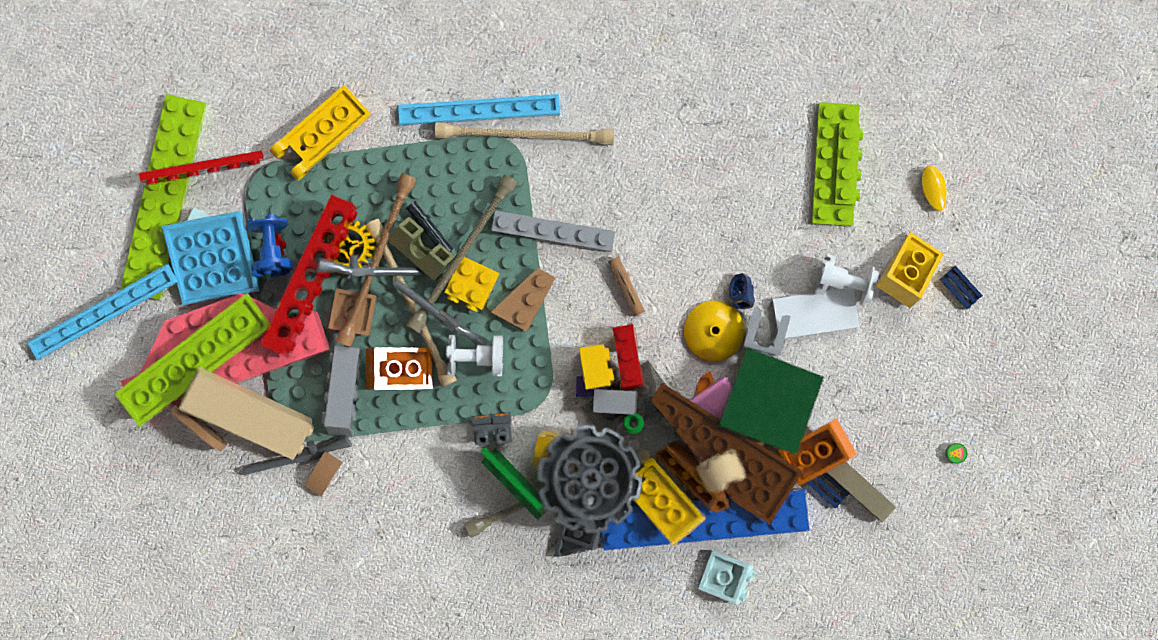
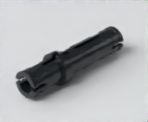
[406,201,453,252]

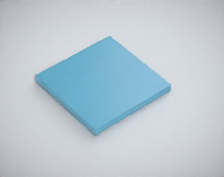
[162,210,261,306]

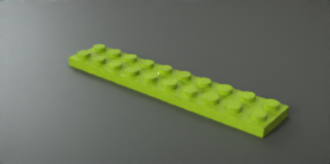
[120,94,207,300]

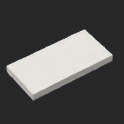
[772,287,860,338]

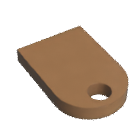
[171,405,228,451]

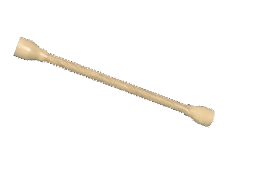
[435,122,614,145]
[365,219,457,387]

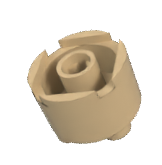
[695,449,745,492]

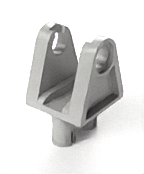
[744,307,791,356]

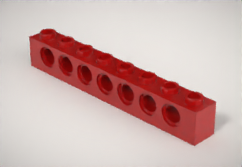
[260,194,358,357]

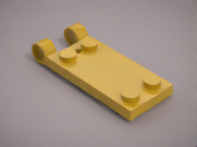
[270,85,372,181]
[634,448,705,546]

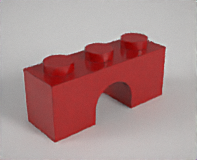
[613,324,645,391]

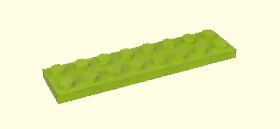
[115,294,270,427]

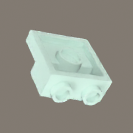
[698,550,755,604]

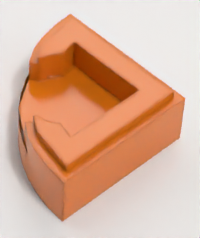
[696,371,714,395]

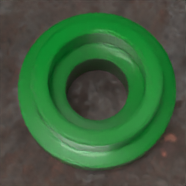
[623,413,644,434]

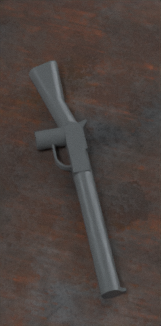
[316,255,425,279]
[392,279,487,345]
[242,436,352,476]

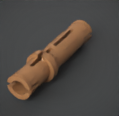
[608,256,645,316]

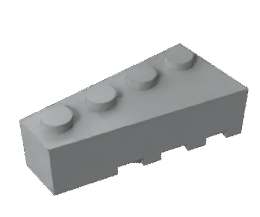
[322,346,362,437]

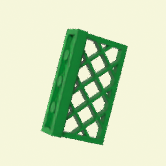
[480,447,547,521]

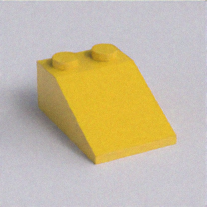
[876,232,944,308]

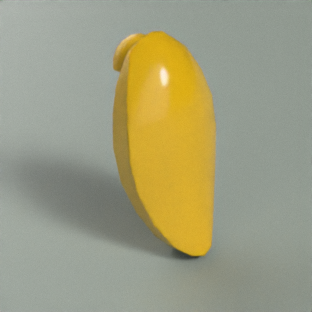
[921,166,947,211]

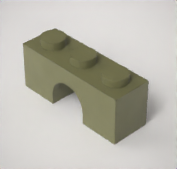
[388,217,455,281]

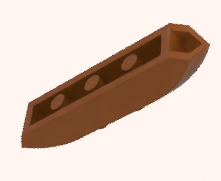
[655,436,729,512]

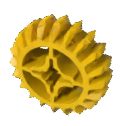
[321,220,376,275]

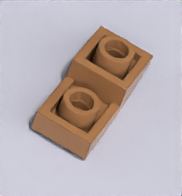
[304,451,343,497]

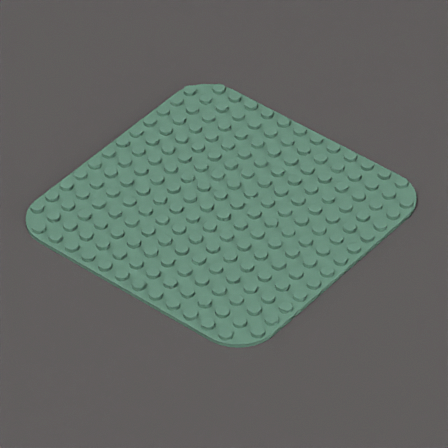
[246,135,553,442]

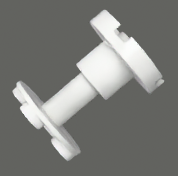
[815,253,879,306]
[447,335,503,376]

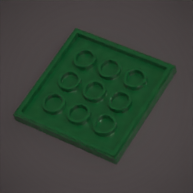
[718,347,824,455]

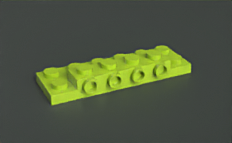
[812,102,864,226]

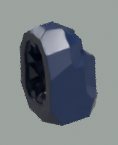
[729,273,755,310]

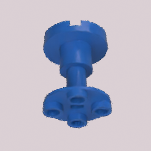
[247,214,293,278]

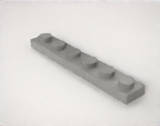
[492,210,615,252]

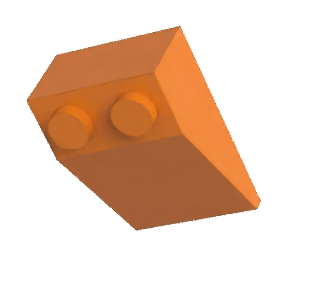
[366,348,432,390]
[778,418,857,486]

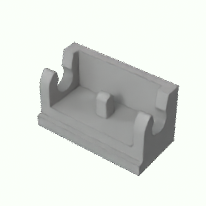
[593,390,638,414]

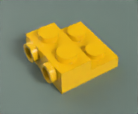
[445,257,500,312]

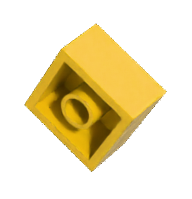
[579,344,614,390]

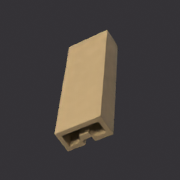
[179,367,314,460]

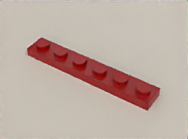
[139,150,264,185]

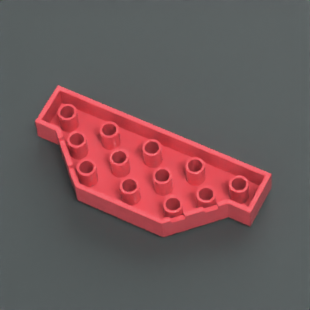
[121,293,331,412]

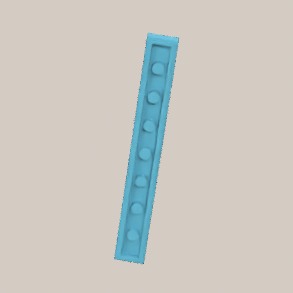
[397,94,560,126]
[27,264,178,360]

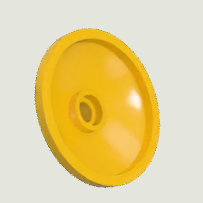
[684,301,745,361]

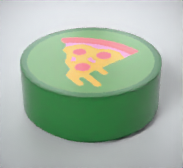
[946,443,967,464]

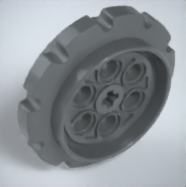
[536,425,642,533]

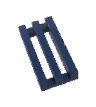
[939,265,983,310]
[806,472,850,509]

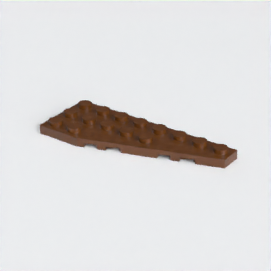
[651,383,803,524]

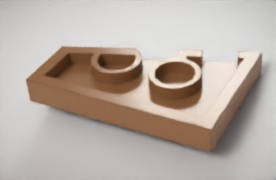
[491,268,556,331]

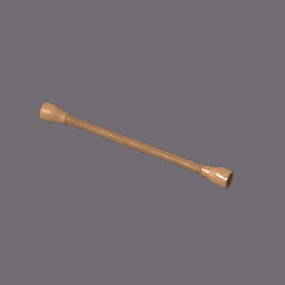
[336,173,416,347]

